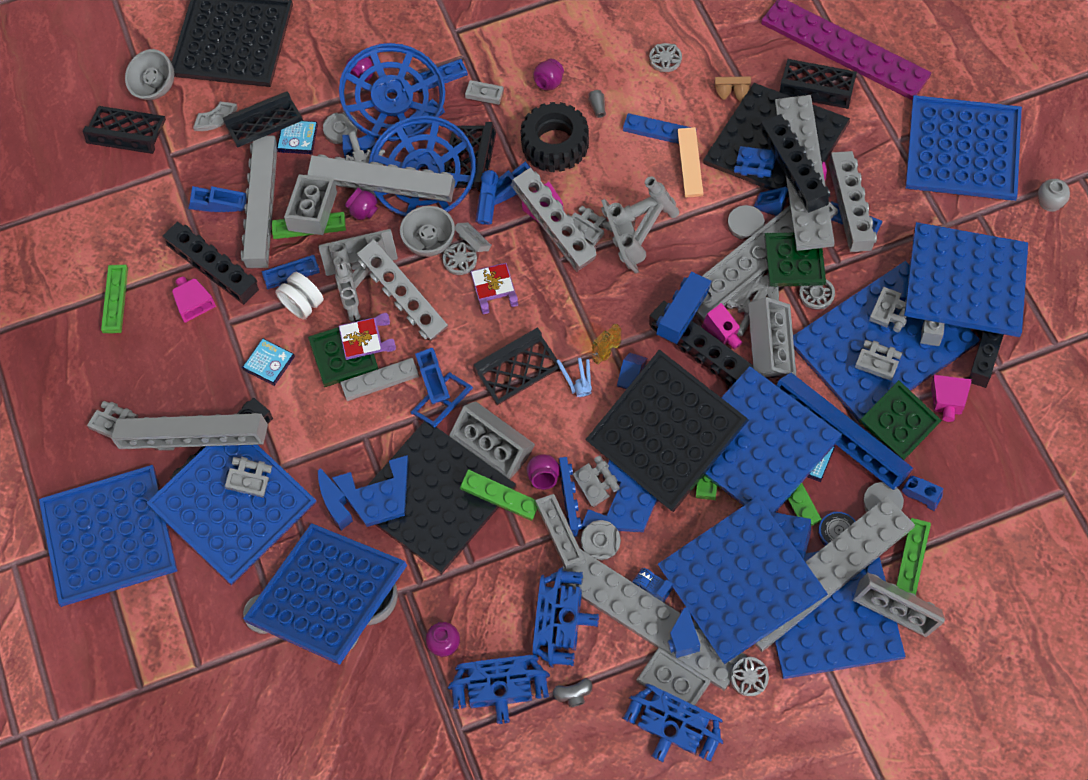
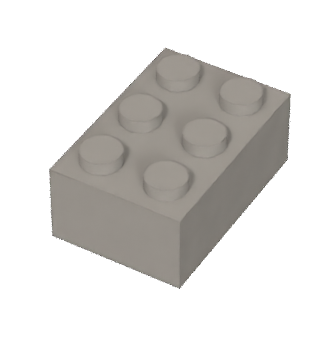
[284,174,337,235]

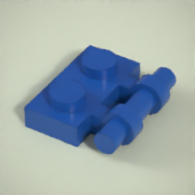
[734,146,776,178]

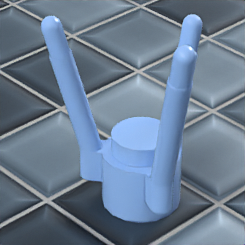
[557,357,592,397]

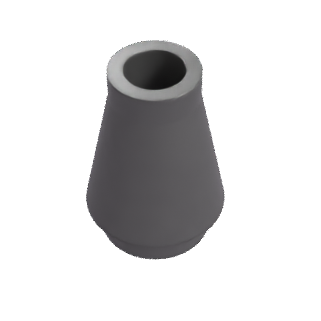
[587,90,606,118]

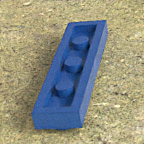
[623,113,697,144]
[559,457,581,537]

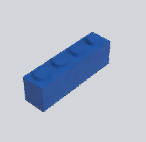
[656,271,712,344]

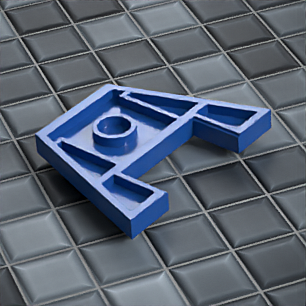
[332,455,408,527]
[581,460,657,532]

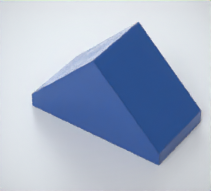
[753,187,788,216]
[617,353,647,389]

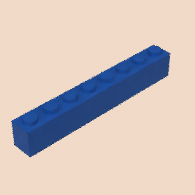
[776,373,913,490]

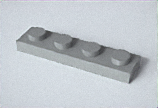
[340,358,419,401]
[535,494,585,569]

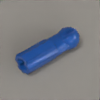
[475,170,499,225]

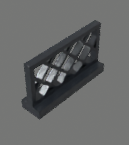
[779,59,857,109]
[223,91,303,148]
[83,106,166,154]
[445,122,496,192]
[473,327,560,405]

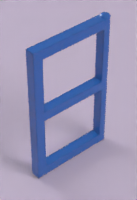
[411,372,473,428]

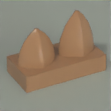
[714,76,751,103]

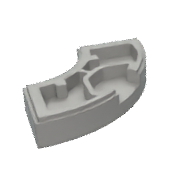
[193,101,238,131]

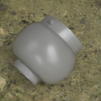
[1038,179,1070,212]

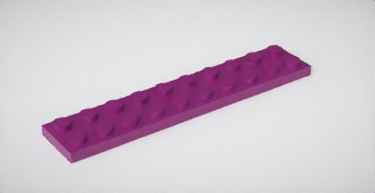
[761,0,932,100]

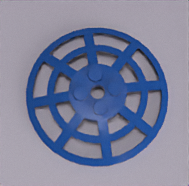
[339,43,445,141]
[369,115,476,217]

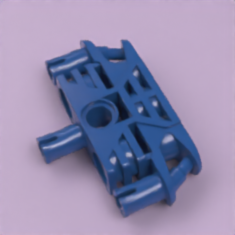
[533,567,599,668]
[448,655,550,724]
[622,683,723,762]

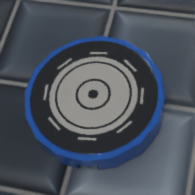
[818,512,856,546]

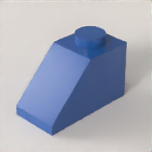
[667,607,701,658]

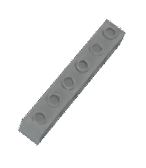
[828,151,877,252]
[511,167,597,272]
[357,240,448,341]

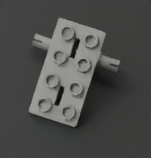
[601,176,679,274]
[319,229,398,322]

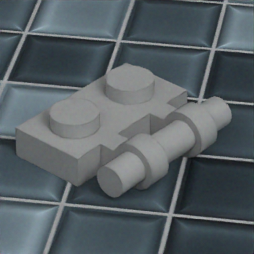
[571,206,609,246]
[869,287,907,332]
[855,340,903,381]
[87,401,138,438]
[573,456,620,507]
[225,457,272,498]

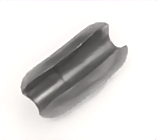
[553,678,592,707]

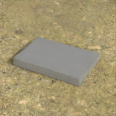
[636,647,711,705]

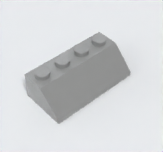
[748,297,796,379]
[449,401,535,479]
[853,573,945,637]

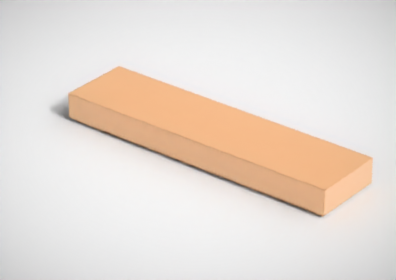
[677,127,703,197]

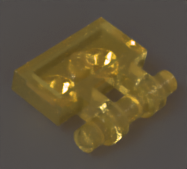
[592,324,621,365]

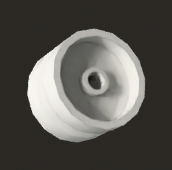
[275,272,324,319]

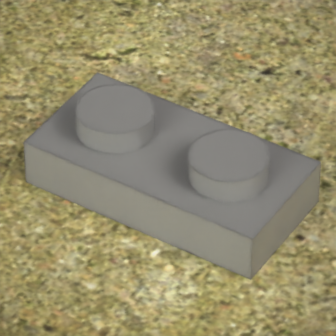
[465,80,504,105]
[455,222,492,252]

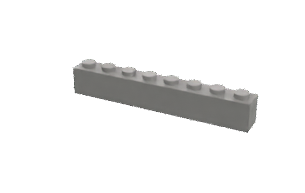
[241,136,278,268]
[307,154,455,202]
[111,413,268,449]

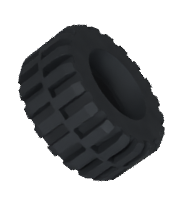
[520,102,589,172]

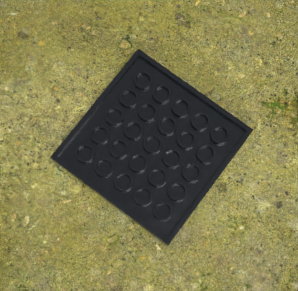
[172,0,293,87]
[703,83,850,198]
[585,349,749,512]
[351,421,516,575]

